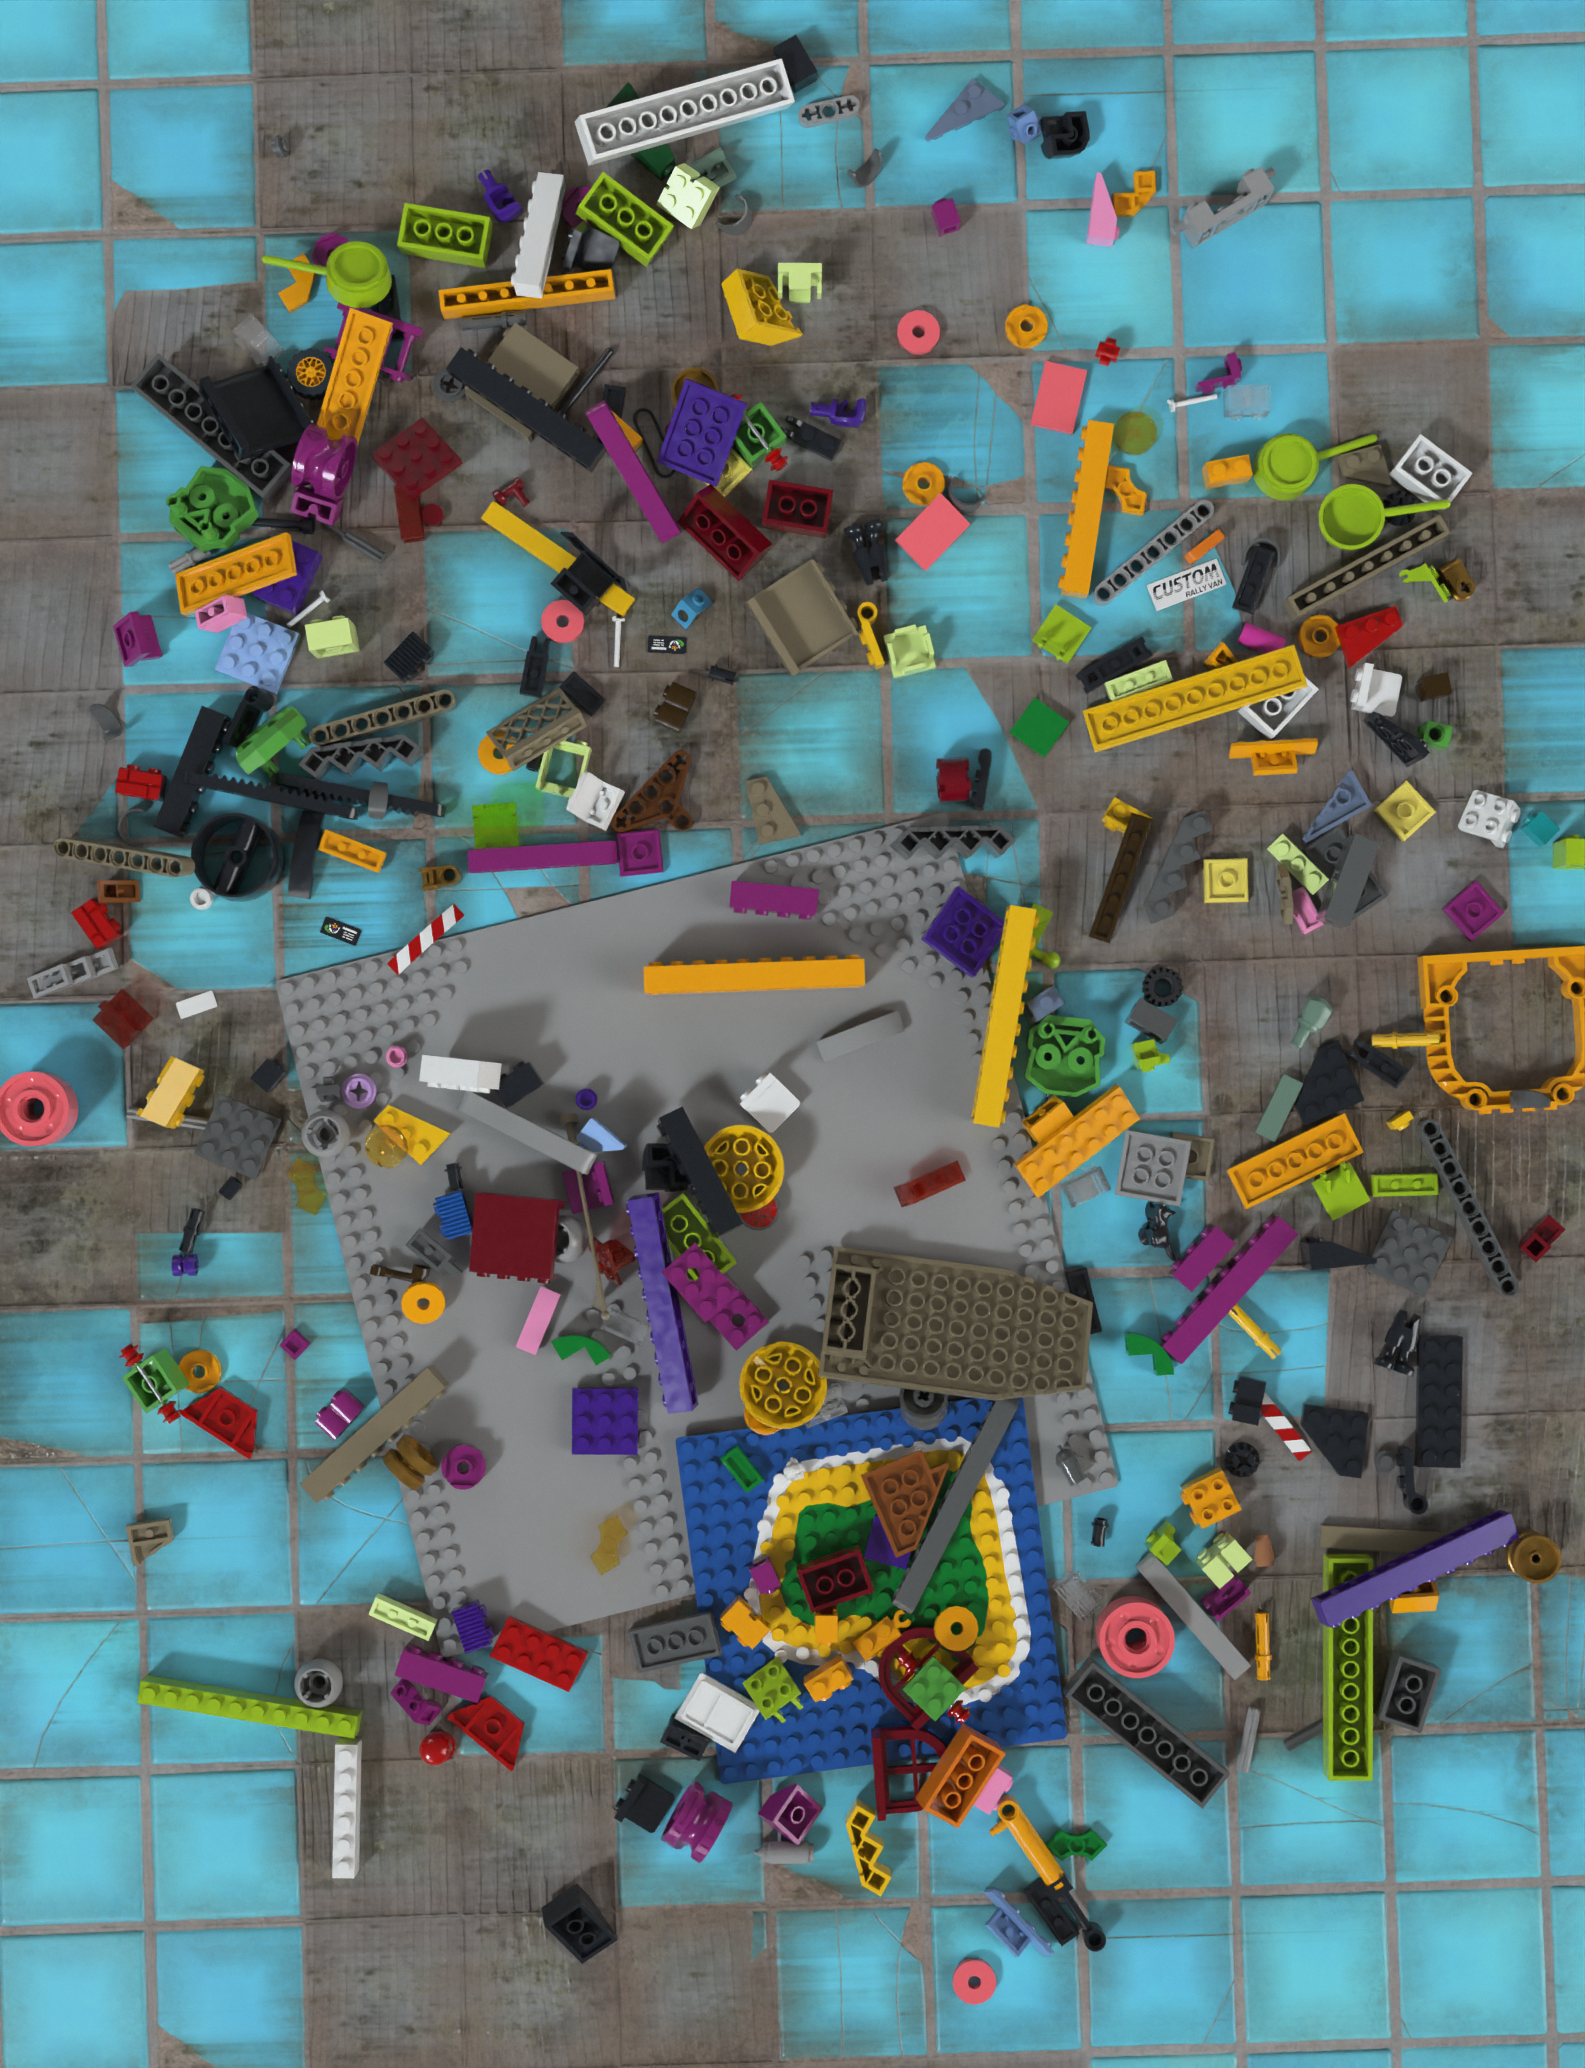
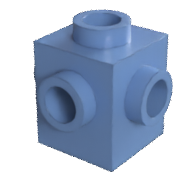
[1006,104,1042,144]

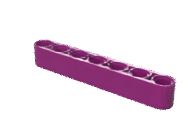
[585,400,681,544]
[467,841,618,873]

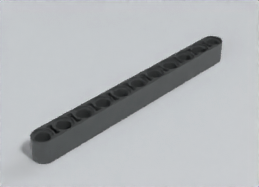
[891,1398,1020,1614]

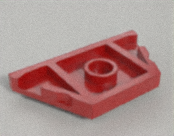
[179,1387,258,1459]
[447,1695,525,1772]

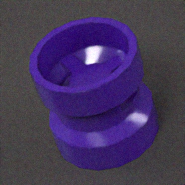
[172,1254,199,1276]

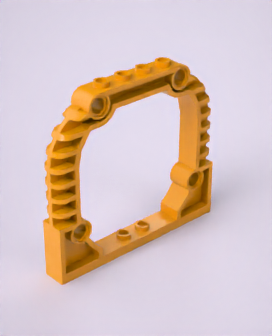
[1417,946,1585,1114]

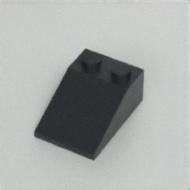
[1299,1236,1377,1270]
[541,1884,618,1964]

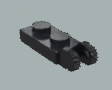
[781,415,842,461]
[520,636,551,698]
[971,748,992,811]
[1346,1039,1409,1089]

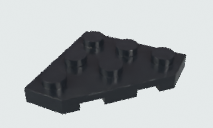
[1363,711,1430,767]
[1294,1040,1364,1126]
[1300,1404,1369,1478]

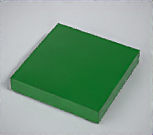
[1009,697,1070,758]

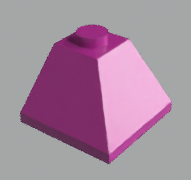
[758,1783,823,1845]

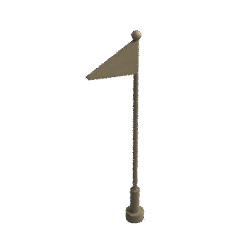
[560,1113,610,1320]

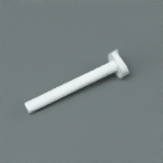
[1167,393,1217,413]
[287,590,331,628]
[612,616,625,667]

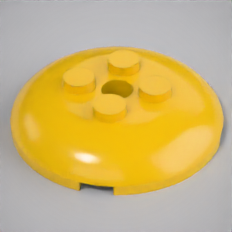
[704,1125,784,1213]
[739,1341,827,1429]

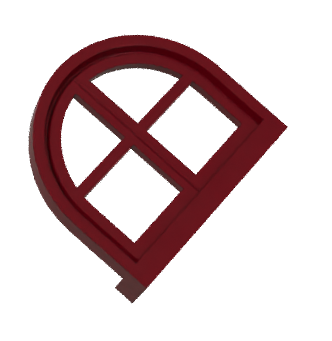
[878,1626,979,1731]
[871,1726,947,1821]

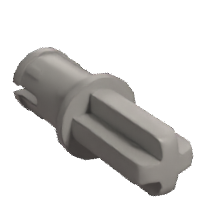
[168,548,212,574]

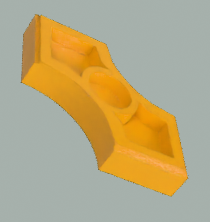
[1105,465,1147,516]

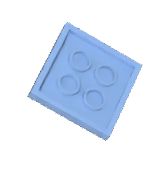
[215,612,301,695]

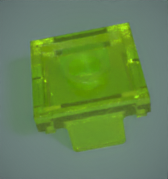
[472,802,521,850]

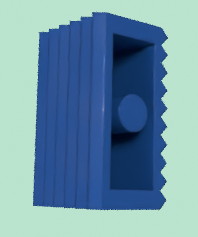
[433,1190,473,1240]

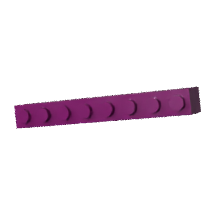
[1159,1216,1299,1364]

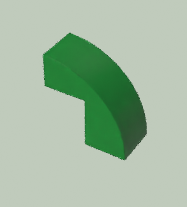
[1124,1332,1174,1376]
[551,1333,613,1366]

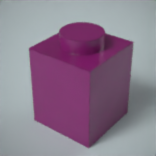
[931,198,961,237]
[749,1557,781,1595]

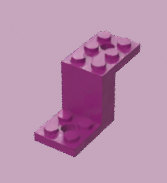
[662,1242,769,1351]

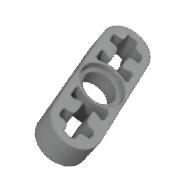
[798,95,860,128]

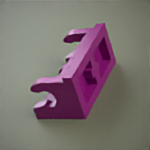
[1200,1572,1251,1621]

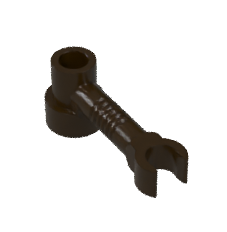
[370,1264,430,1284]

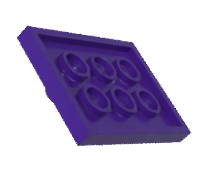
[657,378,748,487]

